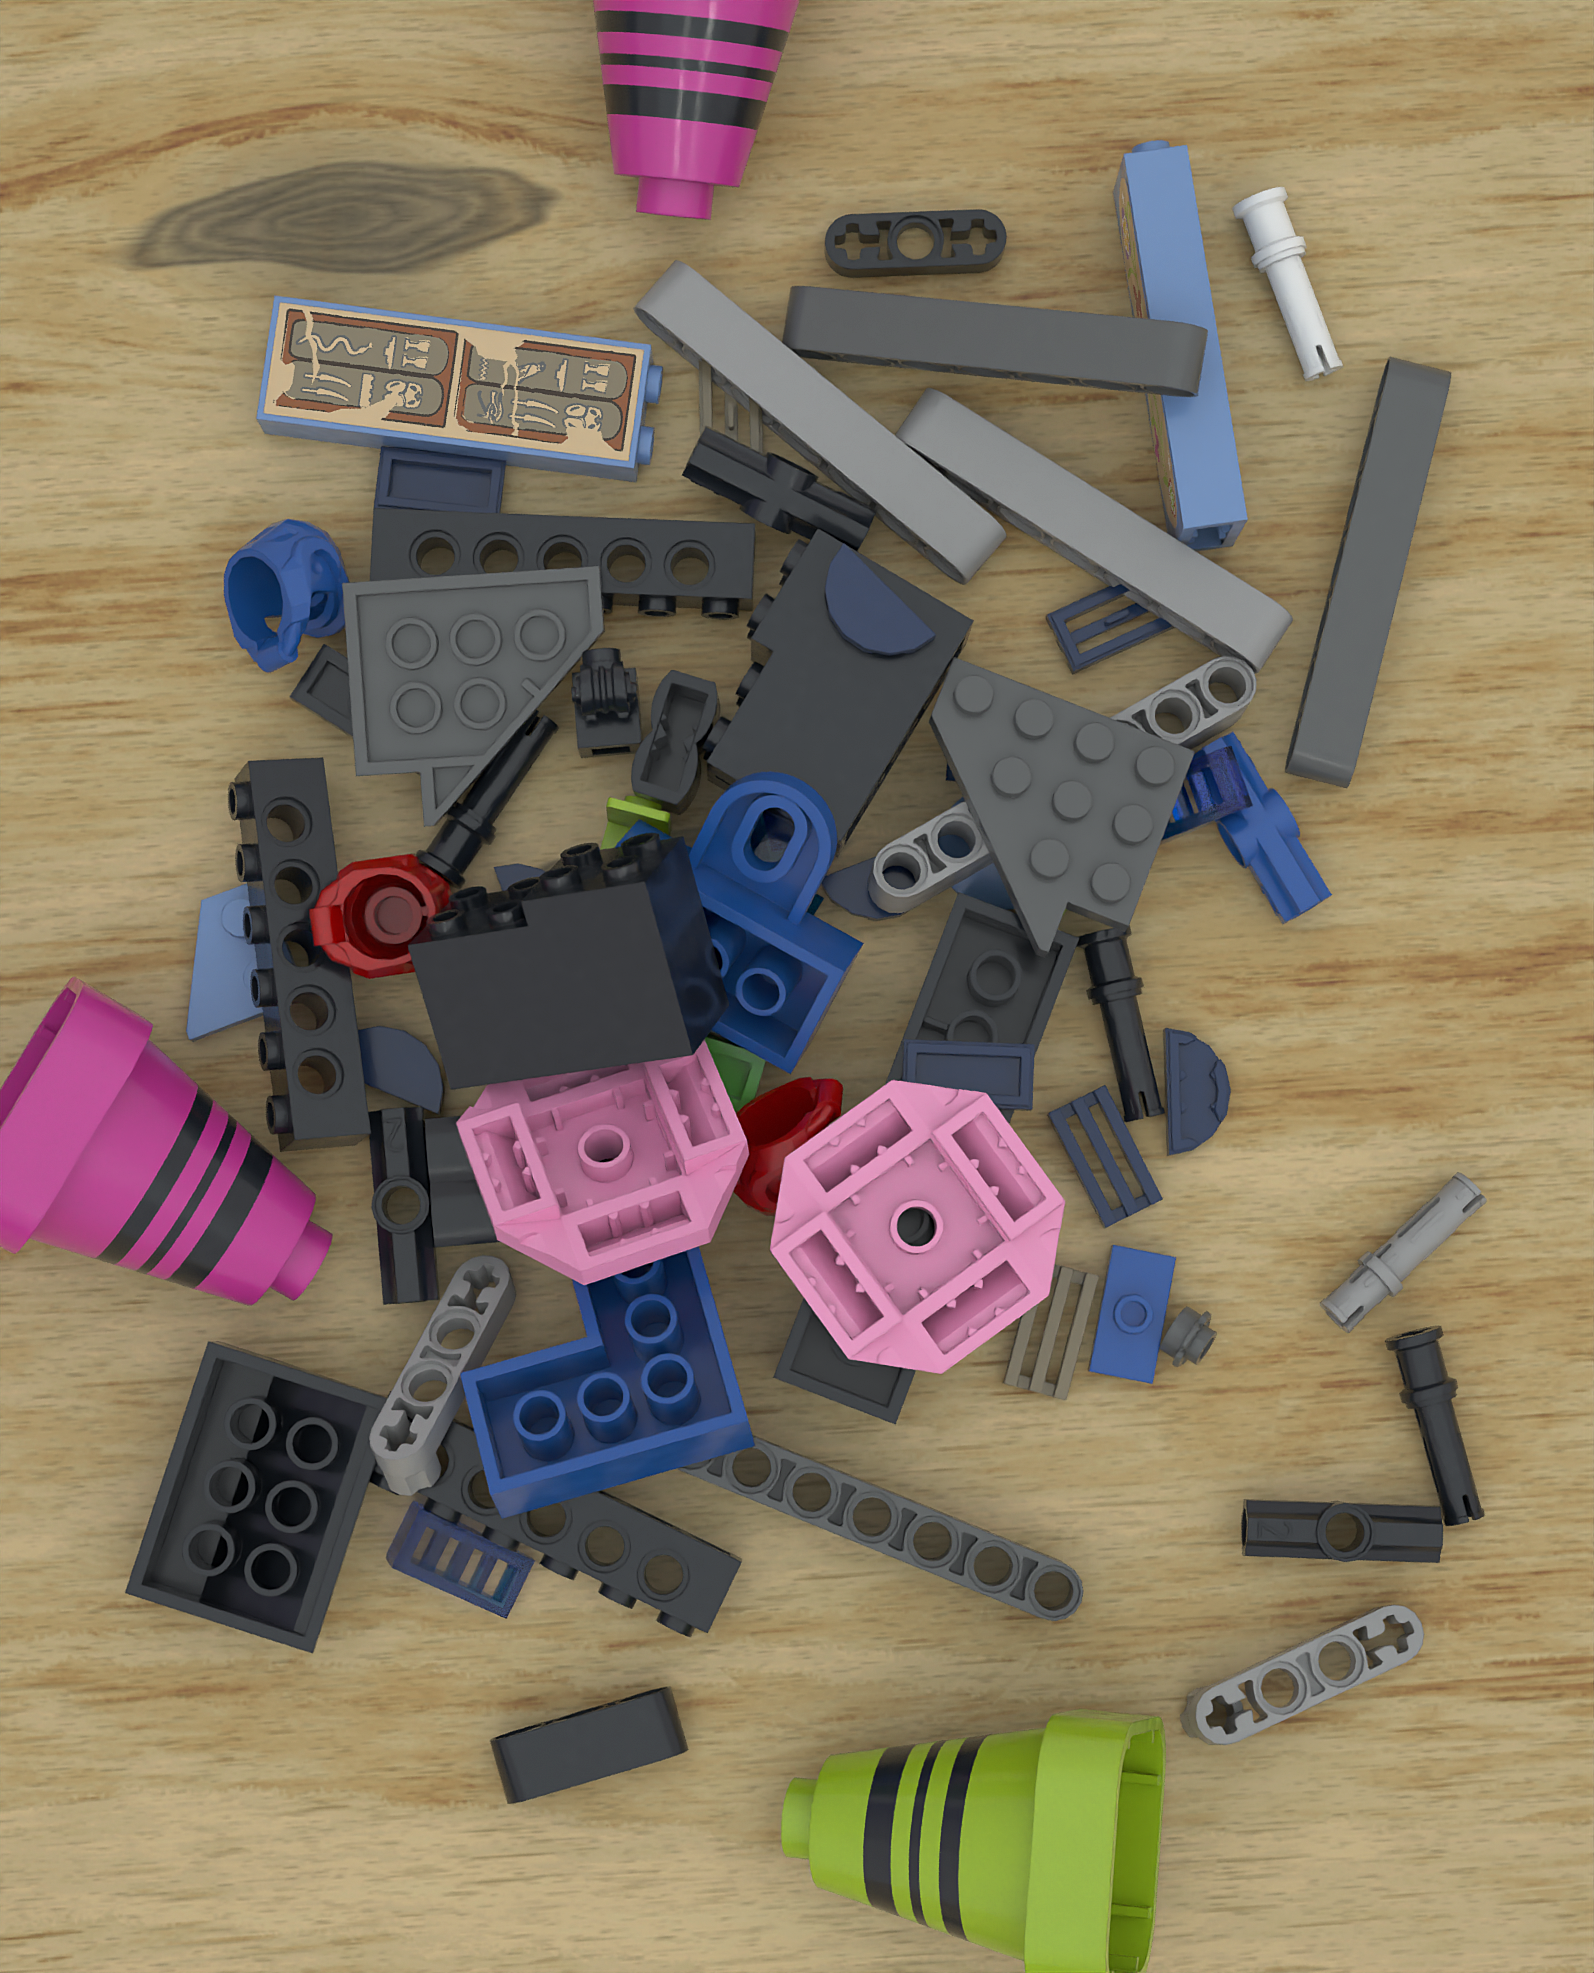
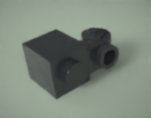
[571,648,643,758]

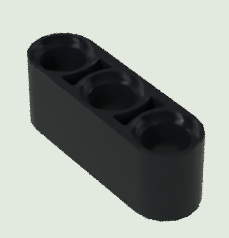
[490,1686,689,1804]

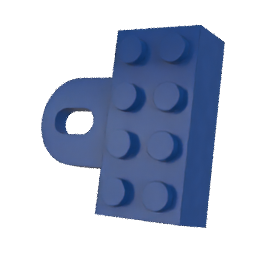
[615,772,864,1074]

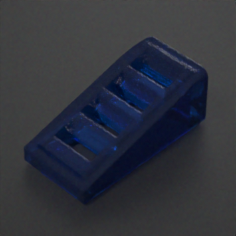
[1159,746,1253,846]
[386,1501,535,1619]

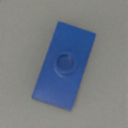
[1088,1245,1176,1384]

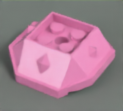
[456,1039,749,1285]
[770,1080,1065,1374]

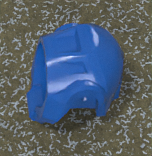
[224,519,350,673]

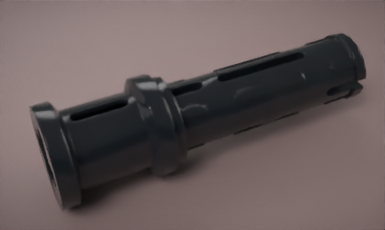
[415,710,559,890]
[1076,925,1165,1122]
[1385,1325,1485,1526]

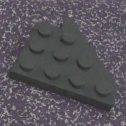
[342,566,605,827]
[929,657,1195,958]

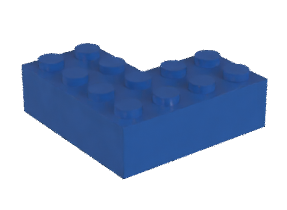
[460,1246,755,1519]

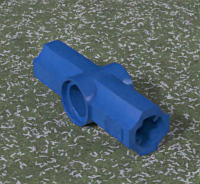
[1189,732,1332,924]

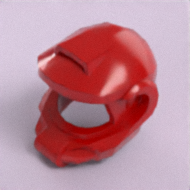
[309,853,452,979]
[733,1077,844,1216]

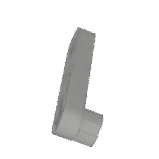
[369,1255,516,1496]
[1180,1605,1424,1745]

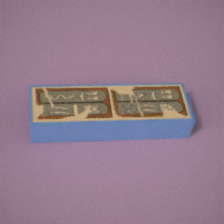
[256,296,663,482]

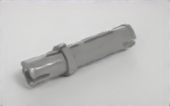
[1320,1172,1487,1333]

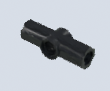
[682,425,876,551]
[368,1107,440,1305]
[1241,1499,1443,1563]

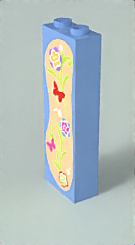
[1113,140,1248,552]

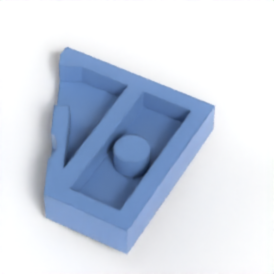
[186,883,296,1042]

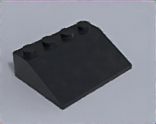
[125,1341,388,1654]

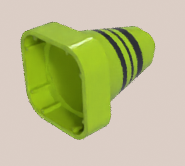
[781,1709,1166,1973]

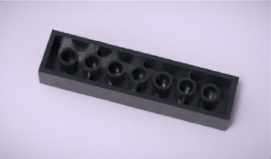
[773,892,1079,1425]

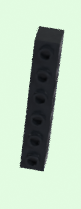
[370,508,756,620]
[228,757,371,1152]
[370,1391,742,1637]

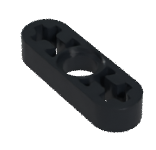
[825,209,1007,278]

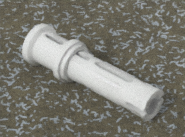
[1232,187,1343,381]

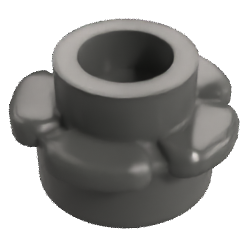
[1160,1306,1217,1367]

